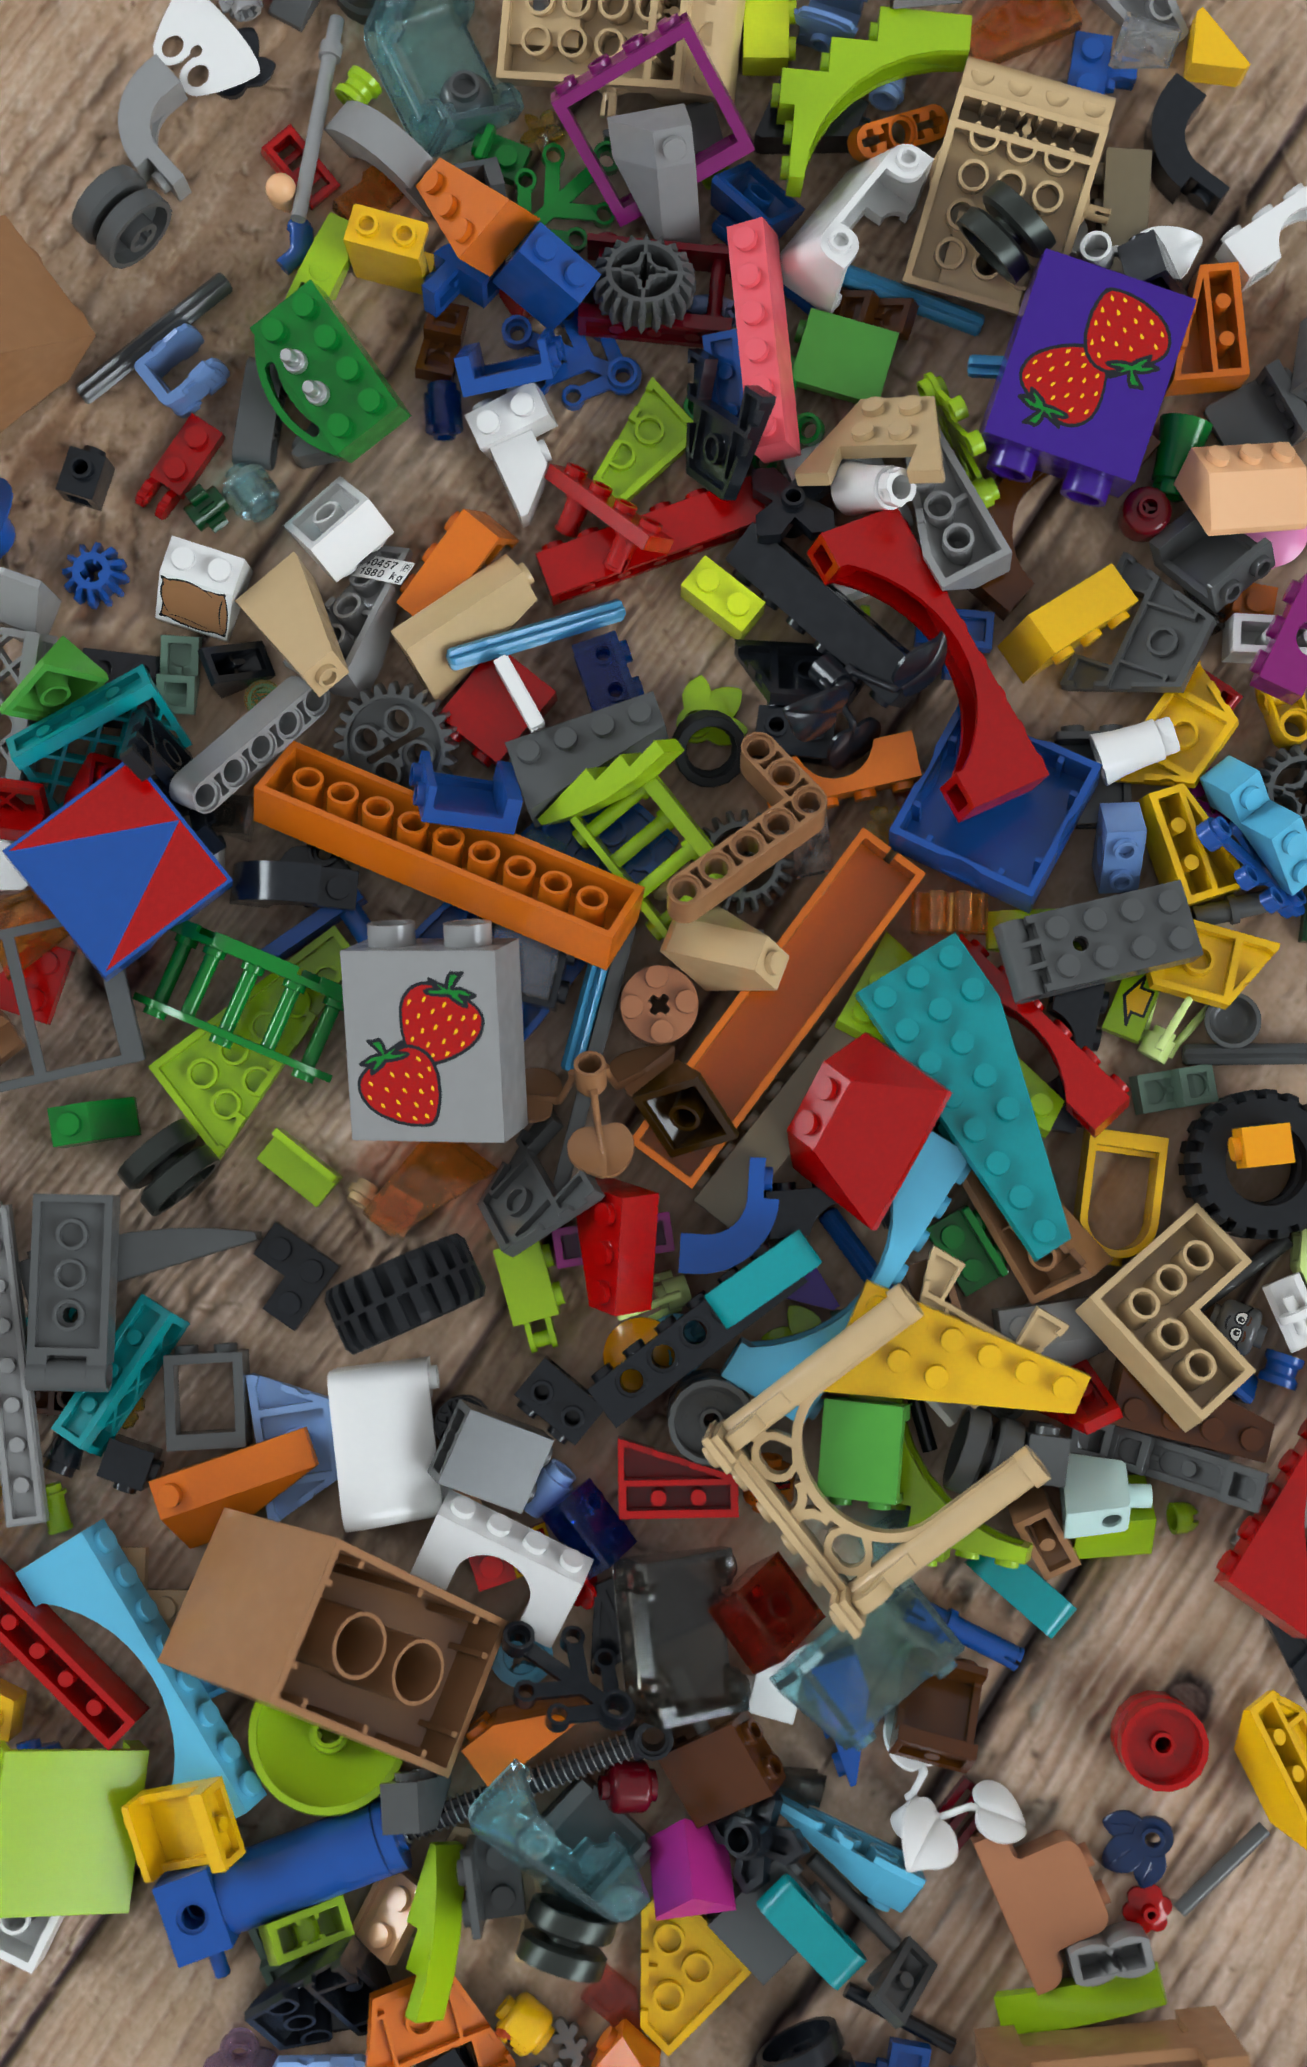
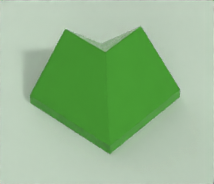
[0,636,109,721]

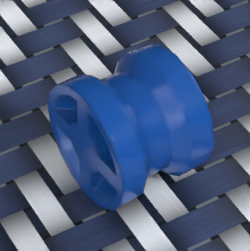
[1257,1348,1305,1391]

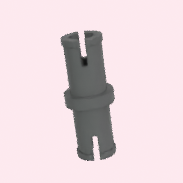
[1190,888,1269,925]

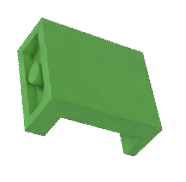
[791,308,899,404]
[817,1395,911,1511]

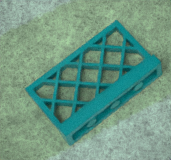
[5,664,192,813]

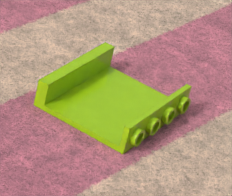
[0,1740,149,1918]

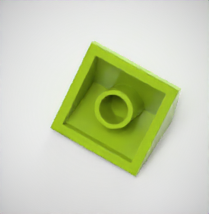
[1070,1474,1157,1559]

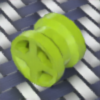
[334,65,382,105]

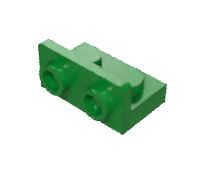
[926,1205,1009,1297]

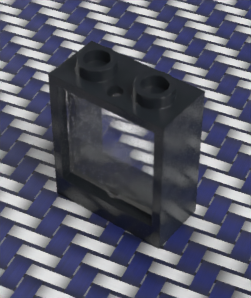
[478,917,576,1012]

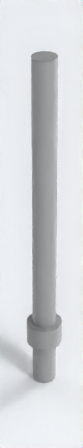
[291,14,344,223]

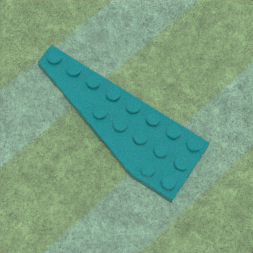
[855,933,1071,1262]

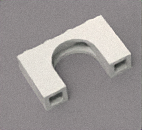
[410,1489,594,1649]

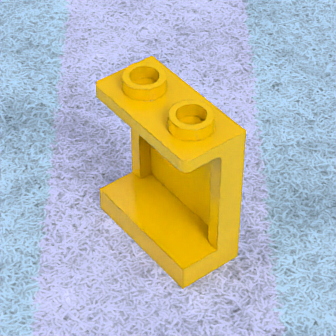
[343,204,435,295]
[121,1776,246,1883]

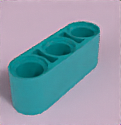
[704,1229,822,1329]
[964,1555,1077,1639]
[756,1873,867,1990]

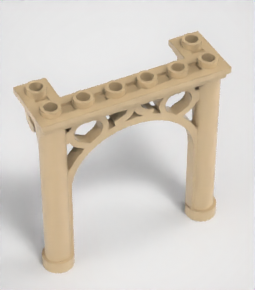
[701,1283,1051,1640]

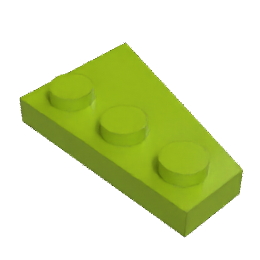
[592,377,693,502]

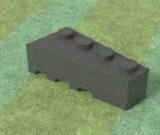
[505,691,669,828]

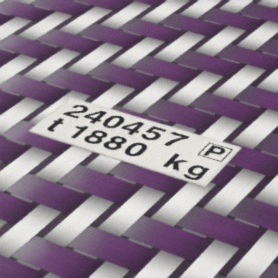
[351,555,416,585]

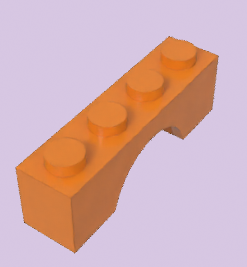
[767,730,922,809]

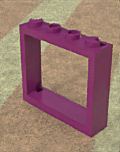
[551,12,755,228]

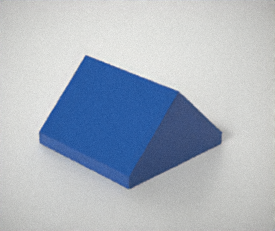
[710,160,805,239]

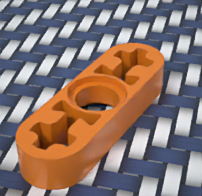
[847,104,949,162]

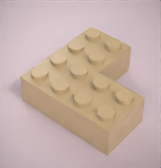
[1075,1203,1256,1433]

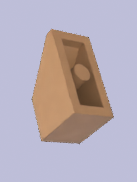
[1007,1485,1082,1581]

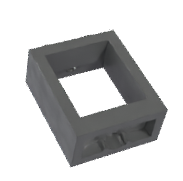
[163,1342,253,1452]

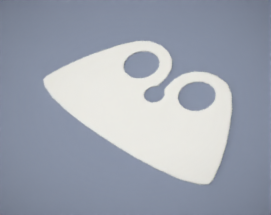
[153,0,260,96]

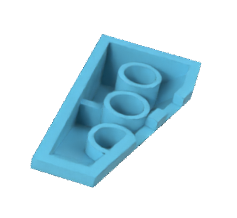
[779,1791,926,1913]

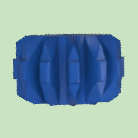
[62,542,130,610]

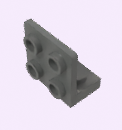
[457,1828,527,1940]

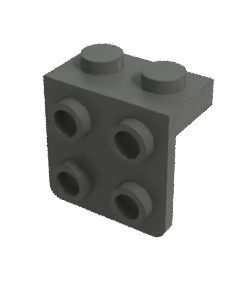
[1204,359,1307,447]

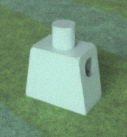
[1059,1453,1153,1539]

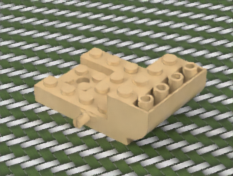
[496,0,746,119]
[902,56,1116,318]

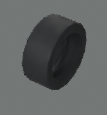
[672,710,745,788]

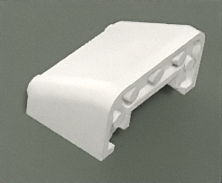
[780,144,934,313]
[327,1356,452,1533]

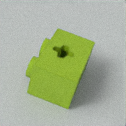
[258,1895,355,1967]

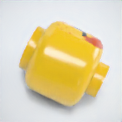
[494,1992,555,2057]

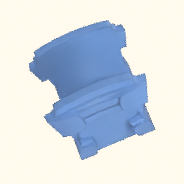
[794,0,868,53]
[134,323,230,418]

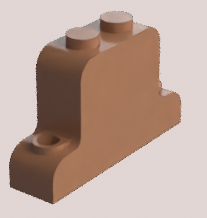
[970,1829,1111,1996]

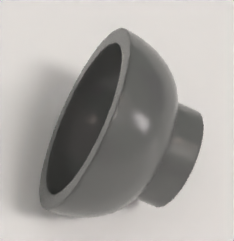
[439,70,494,126]
[1204,993,1261,1048]

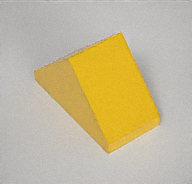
[1183,7,1251,87]

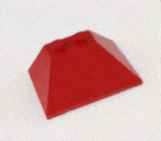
[787,1032,953,1231]

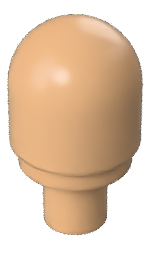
[265,173,296,212]

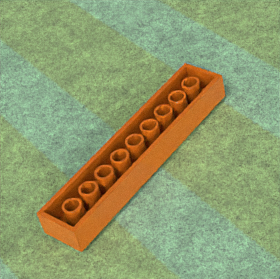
[254,741,645,970]

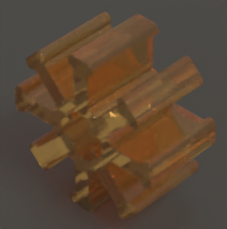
[910,890,988,937]

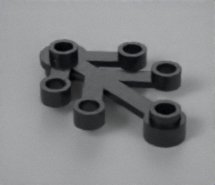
[501,1621,636,1733]

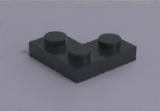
[253,1222,341,1331]

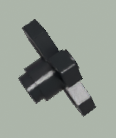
[751,467,835,544]
[707,1790,810,1894]

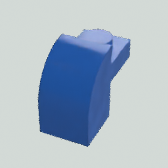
[422,243,506,318]

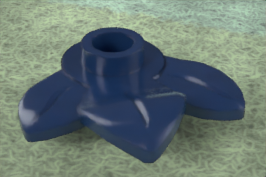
[1101,1810,1174,1888]

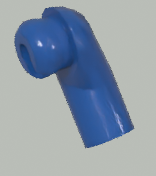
[276,219,314,275]

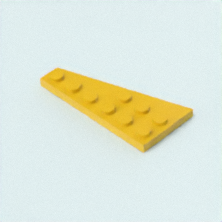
[823,1279,1091,1414]

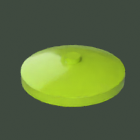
[248,1702,404,1817]

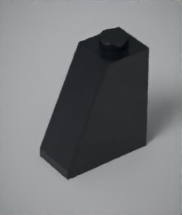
[753,67,871,154]

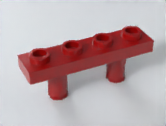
[544,462,674,574]

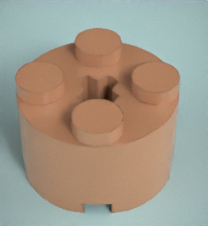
[620,965,699,1046]

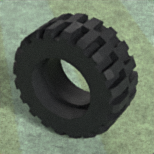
[1178,1089,1307,1240]
[324,1233,486,1355]

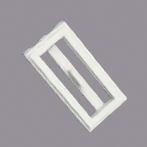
[493,655,546,733]

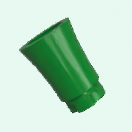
[1151,413,1213,502]

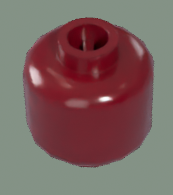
[1117,486,1172,543]
[597,1759,658,1814]

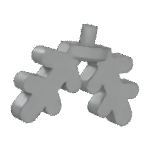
[539,2016,588,2067]

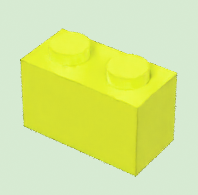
[742,0,797,76]
[680,555,766,640]

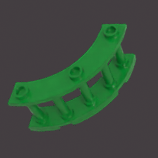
[132,920,344,1084]

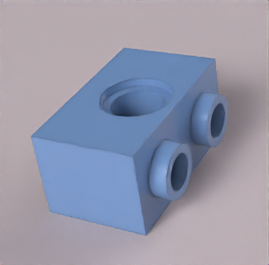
[1091,802,1147,894]

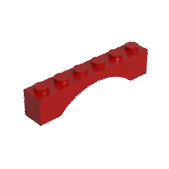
[958,934,1130,1138]

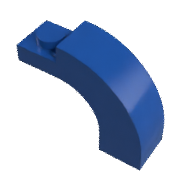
[678,1157,780,1274]

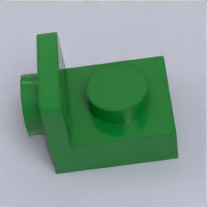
[471,123,532,187]

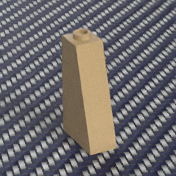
[235,552,349,698]
[390,554,537,701]

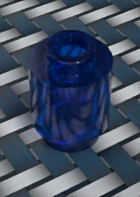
[423,380,463,441]

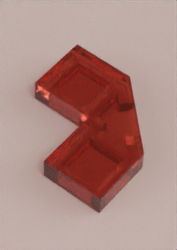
[581,1963,642,2061]

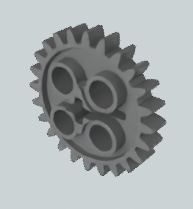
[333,681,460,791]

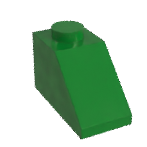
[47,1097,141,1148]

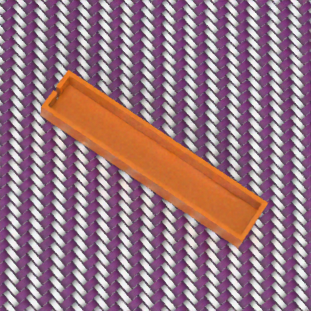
[633,827,926,1189]

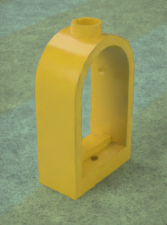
[1073,1128,1169,1267]

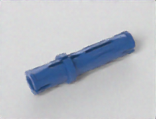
[907,1595,1025,1672]

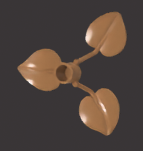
[525,1045,675,1179]

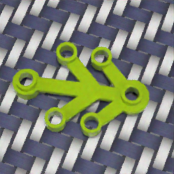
[917,372,1000,508]

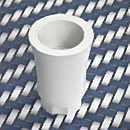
[831,461,917,516]
[1089,717,1180,786]

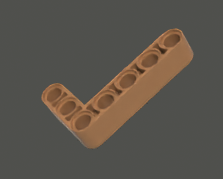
[667,732,827,924]

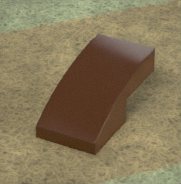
[833,290,919,341]
[415,303,469,385]

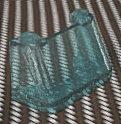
[364,0,525,158]
[769,1577,965,1752]
[468,1758,651,1923]

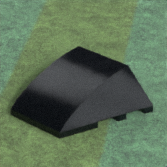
[244,1935,392,2050]

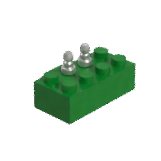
[250,279,412,463]

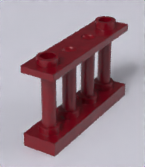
[578,232,733,348]

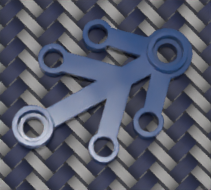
[502,308,642,411]
[1195,816,1307,919]

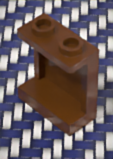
[888,1648,988,1774]
[658,1708,786,1828]

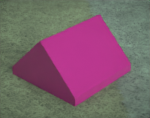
[649,1818,736,1921]

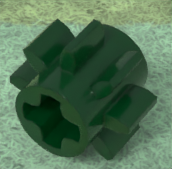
[183,484,231,533]

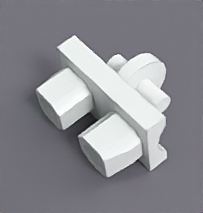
[1262,1272,1307,1353]

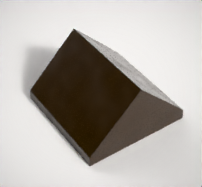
[632,1060,739,1158]

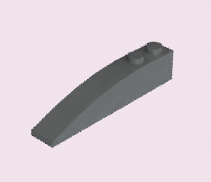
[19,1228,263,1304]

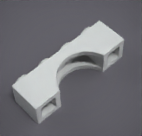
[1215,183,1307,292]

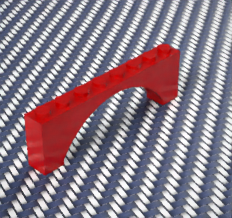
[806,508,1050,823]
[1214,1418,1307,1639]

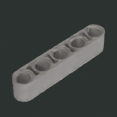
[169,676,331,814]

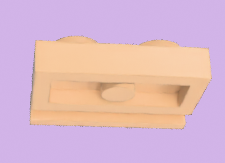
[352,1870,419,1966]

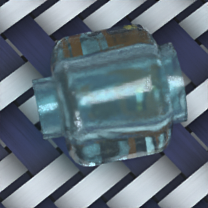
[222,463,280,522]

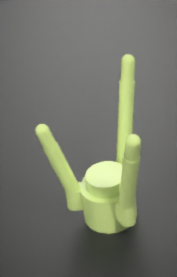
[1137,996,1208,1065]
[617,1270,692,1321]

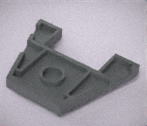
[1060,552,1216,693]
[477,1109,605,1258]

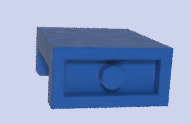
[454,327,566,398]
[409,750,523,835]

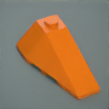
[148,1426,319,1549]

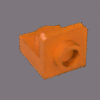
[1223,583,1278,621]

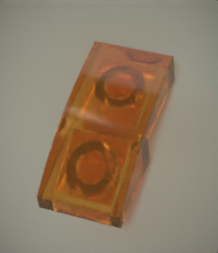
[332,166,405,221]

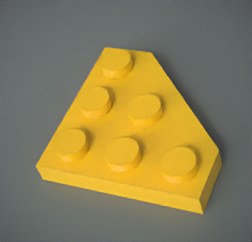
[640,1895,751,2057]

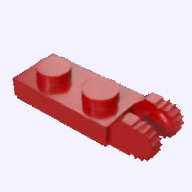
[135,413,226,520]

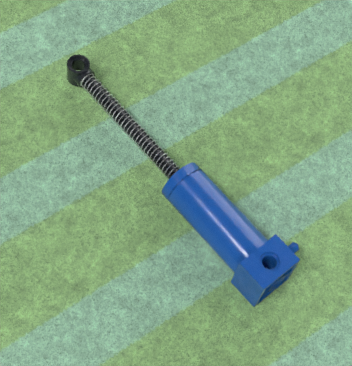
[152,1711,673,1979]

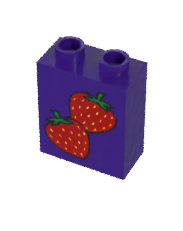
[979,248,1197,507]

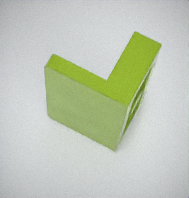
[256,1128,343,1207]

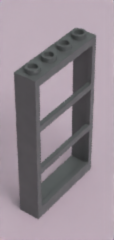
[0,918,146,1092]

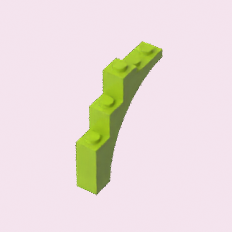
[770,6,972,198]
[849,1394,1033,1569]

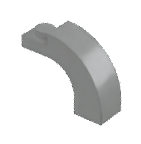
[118,54,192,202]
[324,100,435,217]

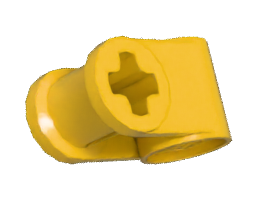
[1255,688,1307,751]

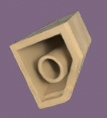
[660,906,790,991]

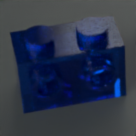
[571,631,645,712]
[541,1478,638,1580]

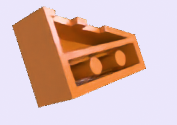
[415,157,540,277]
[1164,262,1250,397]
[396,509,520,616]

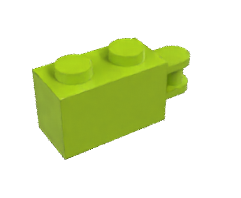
[493,1240,565,1354]

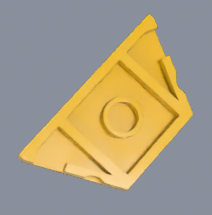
[1115,660,1239,788]
[1146,919,1280,1010]

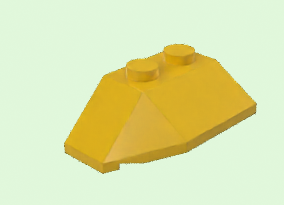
[1234,1690,1307,1850]

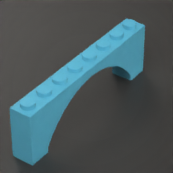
[721,1131,972,1423]
[15,1518,267,1819]

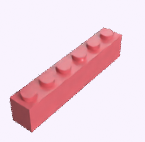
[726,217,801,464]

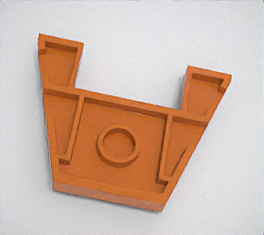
[365,1975,516,2067]

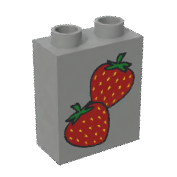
[340,919,528,1143]

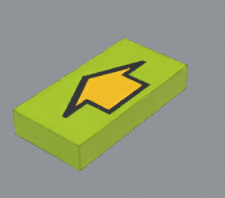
[1102,973,1160,1044]

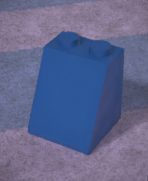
[492,222,602,329]

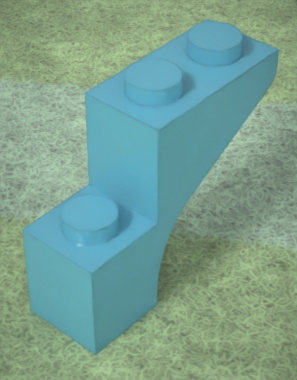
[1199,755,1307,896]

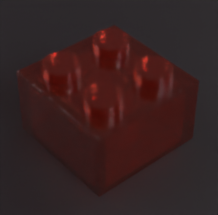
[707,1551,826,1675]

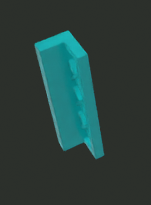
[51,1294,190,1457]

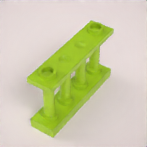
[569,775,724,941]

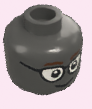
[1210,1299,1268,1356]

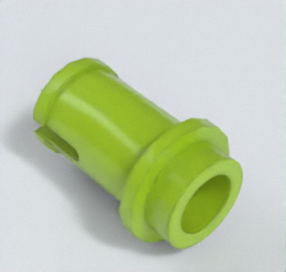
[45,1481,74,1535]

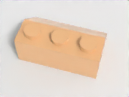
[1174,442,1307,536]

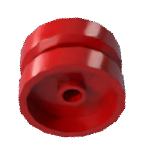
[1110,1690,1209,1792]

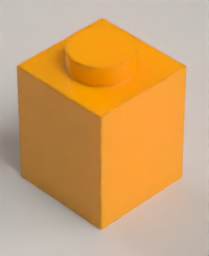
[1228,1122,1295,1169]

